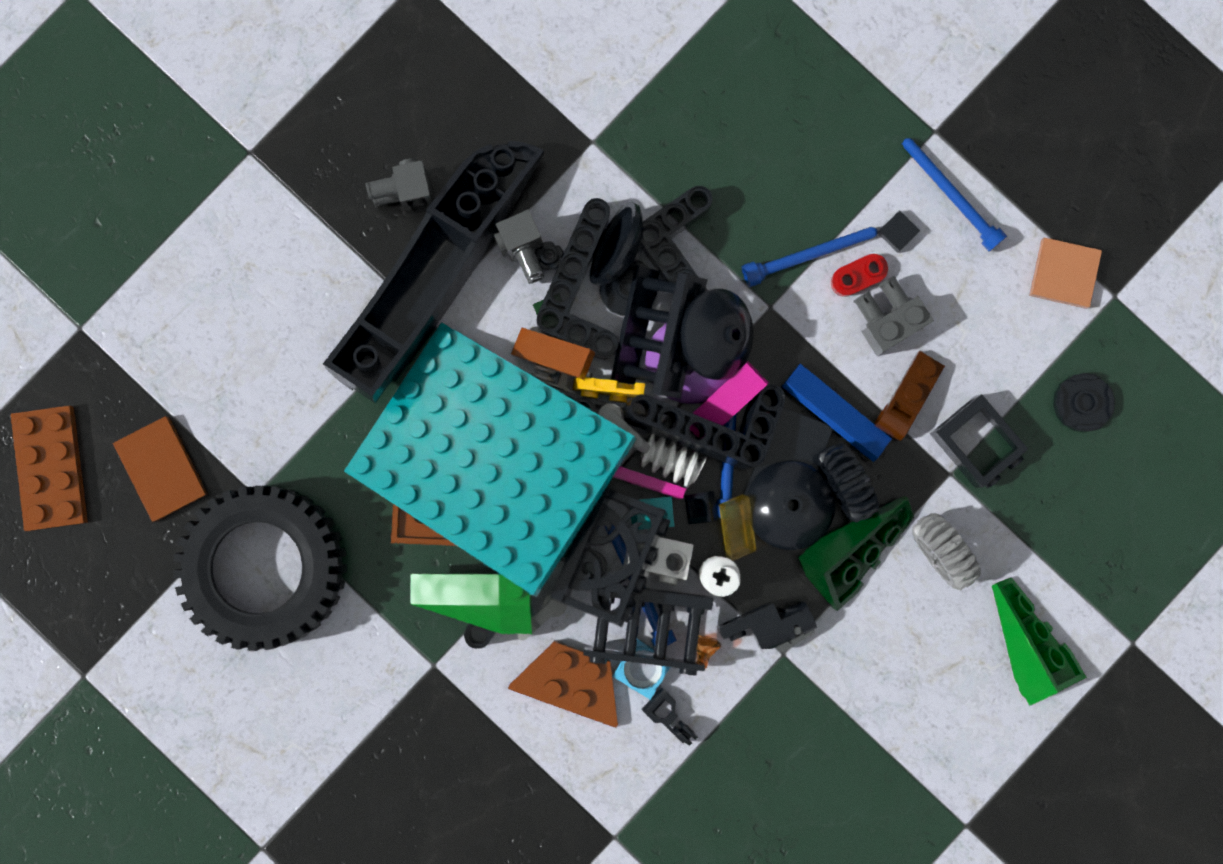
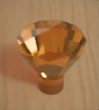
[696,635,721,669]

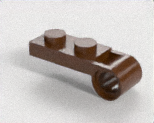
[874,351,945,441]

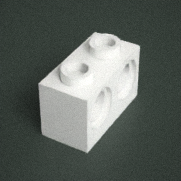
[623,532,694,585]

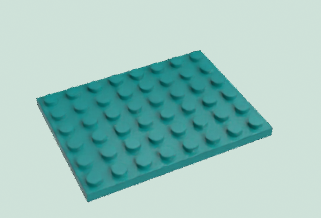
[344,322,637,597]

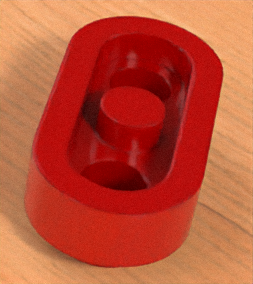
[831,254,888,297]

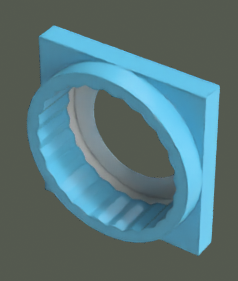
[612,639,670,700]

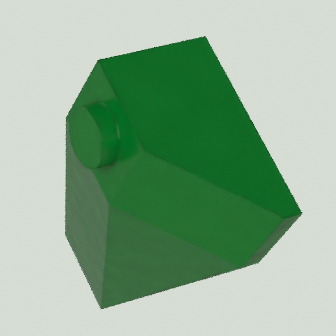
[411,573,532,634]
[992,577,1087,706]

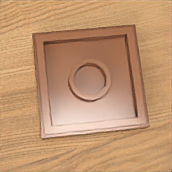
[1029,237,1102,309]

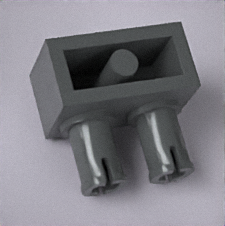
[366,158,435,215]
[494,209,544,284]
[853,275,934,356]

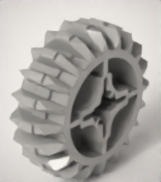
[912,513,981,590]

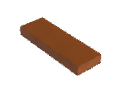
[511,327,596,380]

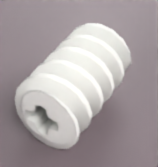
[641,433,707,489]
[699,556,740,597]

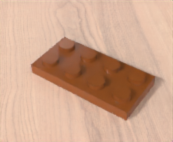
[10,406,88,531]

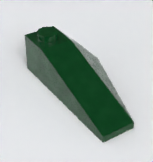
[799,496,914,611]

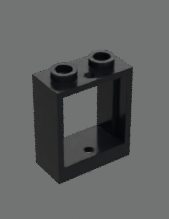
[930,394,1028,489]

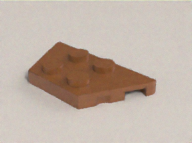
[508,641,618,728]

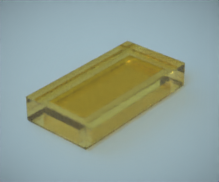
[719,495,757,561]

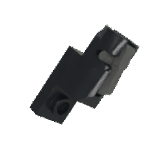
[717,601,817,652]

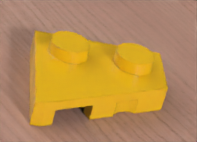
[572,377,645,403]

